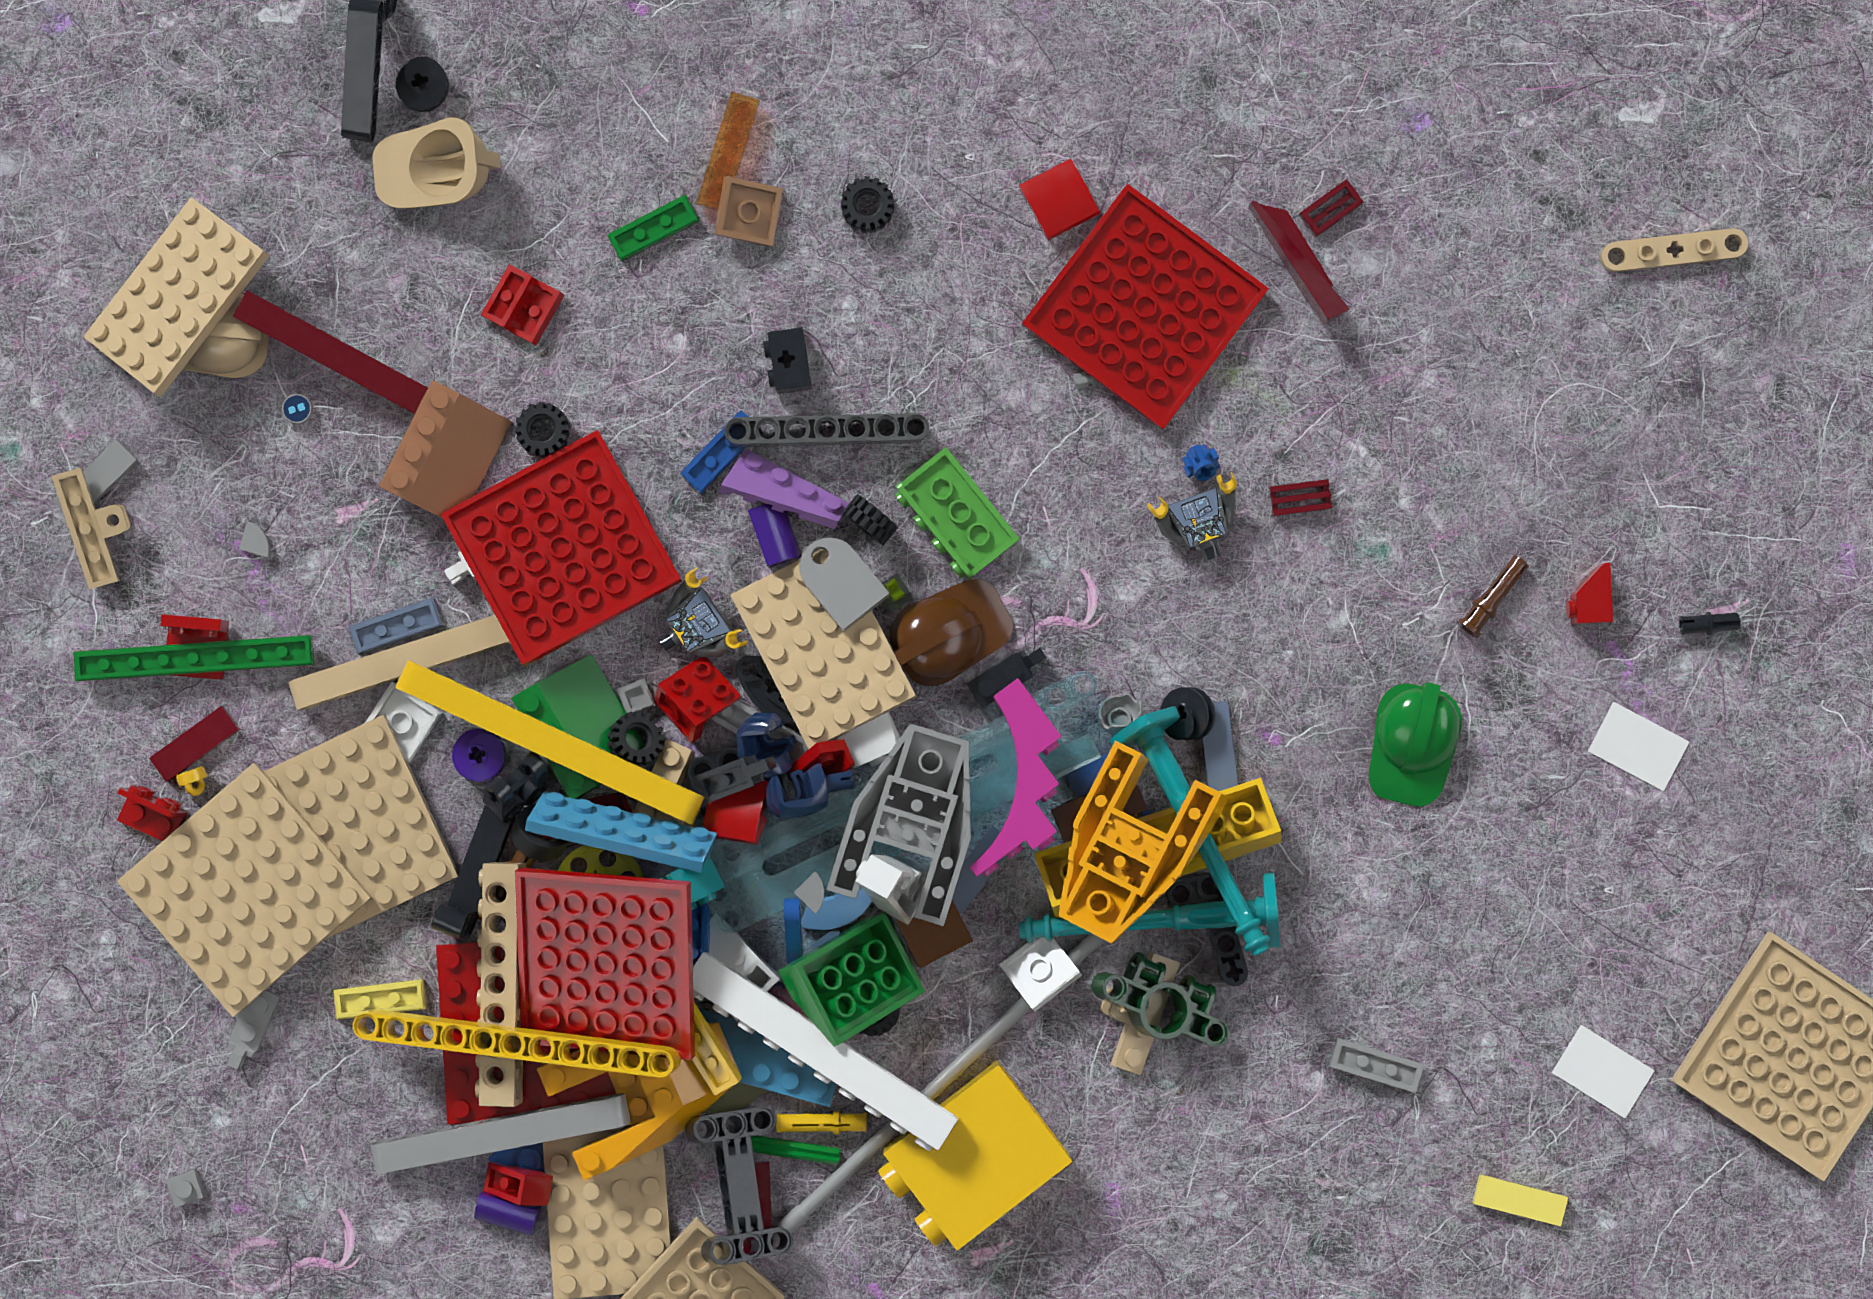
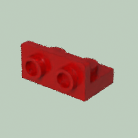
[786,739,855,781]

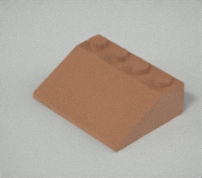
[378,380,512,519]

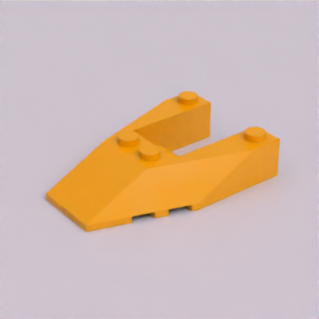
[1058,741,1228,944]
[537,1022,742,1181]

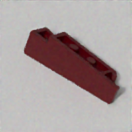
[1248,201,1350,325]

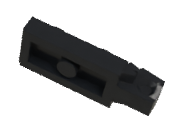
[967,648,1047,709]
[696,754,777,804]

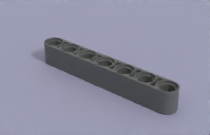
[724,413,929,447]

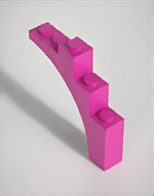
[969,678,1062,877]

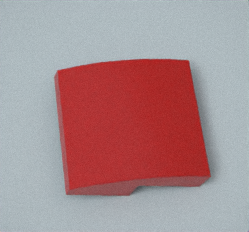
[1019,158,1100,241]
[481,264,565,346]
[703,781,768,845]

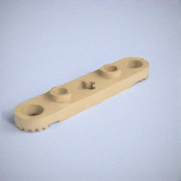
[1600,228,1748,272]

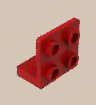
[160,614,229,680]
[654,657,740,744]
[117,785,188,841]

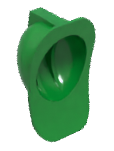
[1368,682,1462,806]

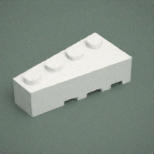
[856,855,929,925]

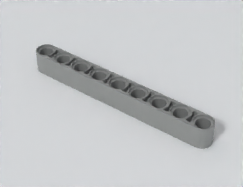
[370,1093,631,1174]

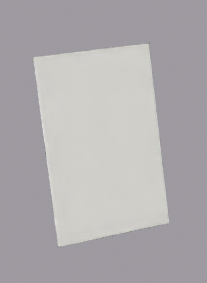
[1588,702,1689,791]
[1552,1025,1655,1118]

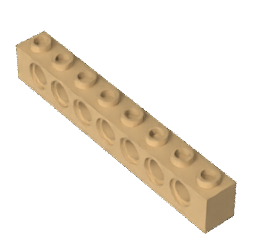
[475,862,526,1107]

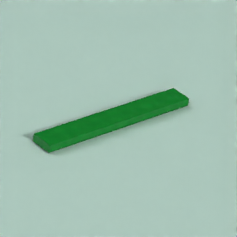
[73,635,315,682]

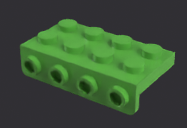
[894,447,1020,580]

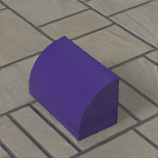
[748,504,802,568]
[474,1191,542,1236]

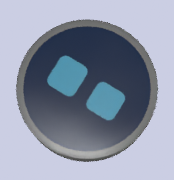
[282,394,313,425]

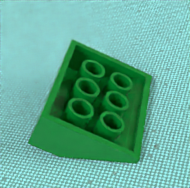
[511,654,645,799]
[777,912,925,1047]

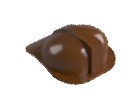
[890,579,1013,686]

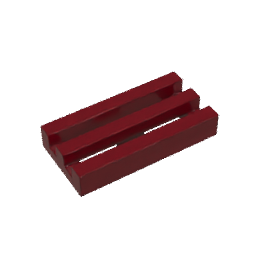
[1298,179,1364,238]
[1269,479,1332,517]

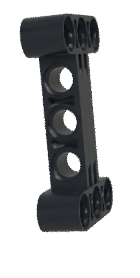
[684,1107,793,1265]

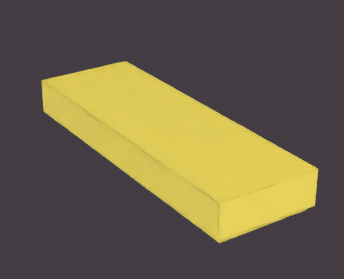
[333,979,427,1020]
[1472,1174,1568,1226]

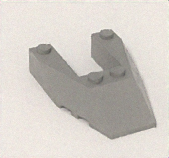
[827,723,971,926]

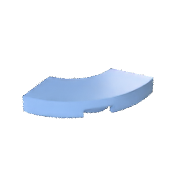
[801,887,872,930]

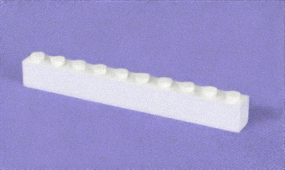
[693,952,959,1151]

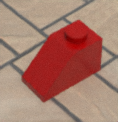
[1566,562,1613,625]
[483,1162,553,1206]

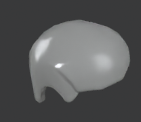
[1098,693,1143,736]

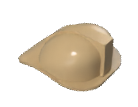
[372,117,501,209]
[182,294,268,378]

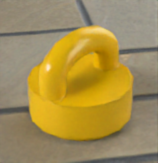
[176,766,208,796]

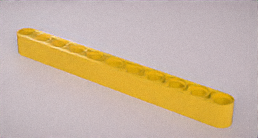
[395,660,705,825]
[352,1010,681,1078]

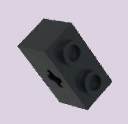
[763,327,812,394]

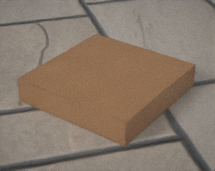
[714,176,783,247]

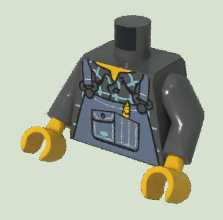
[1147,472,1237,562]
[658,567,747,658]

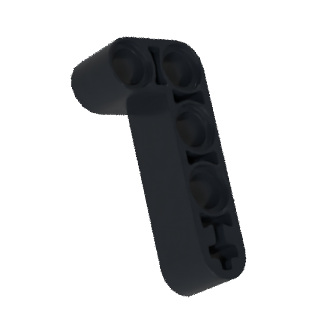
[1166,872,1248,986]

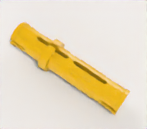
[776,1111,867,1135]

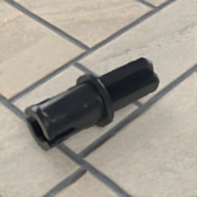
[1679,612,1741,635]

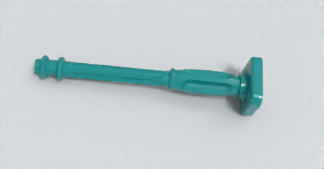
[1109,706,1270,957]
[1019,872,1281,948]

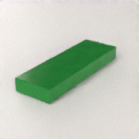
[607,195,699,262]

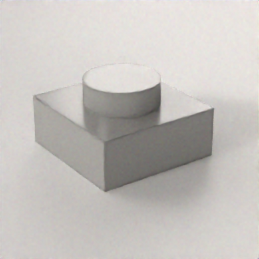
[166,1168,206,1208]

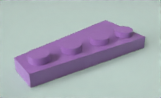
[719,448,849,529]

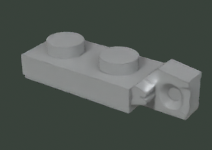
[227,990,281,1070]

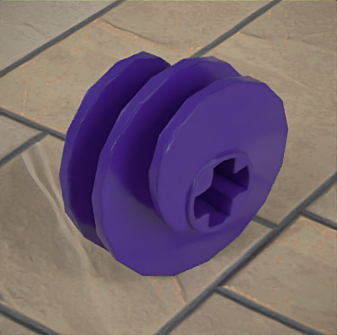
[452,728,506,782]

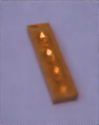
[696,91,760,211]

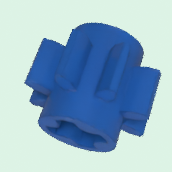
[1182,444,1220,481]

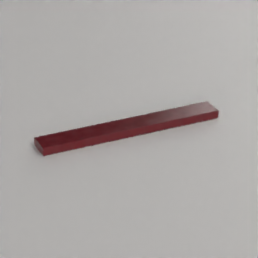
[233,290,428,414]

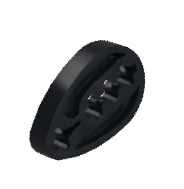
[736,655,795,723]

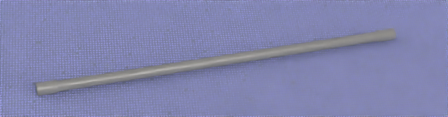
[777,934,1104,1235]

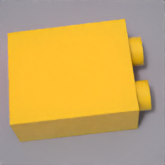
[878,1060,1072,1251]

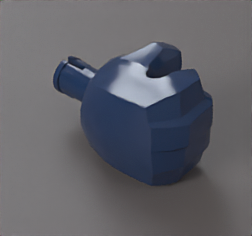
[737,712,797,788]
[765,763,854,820]

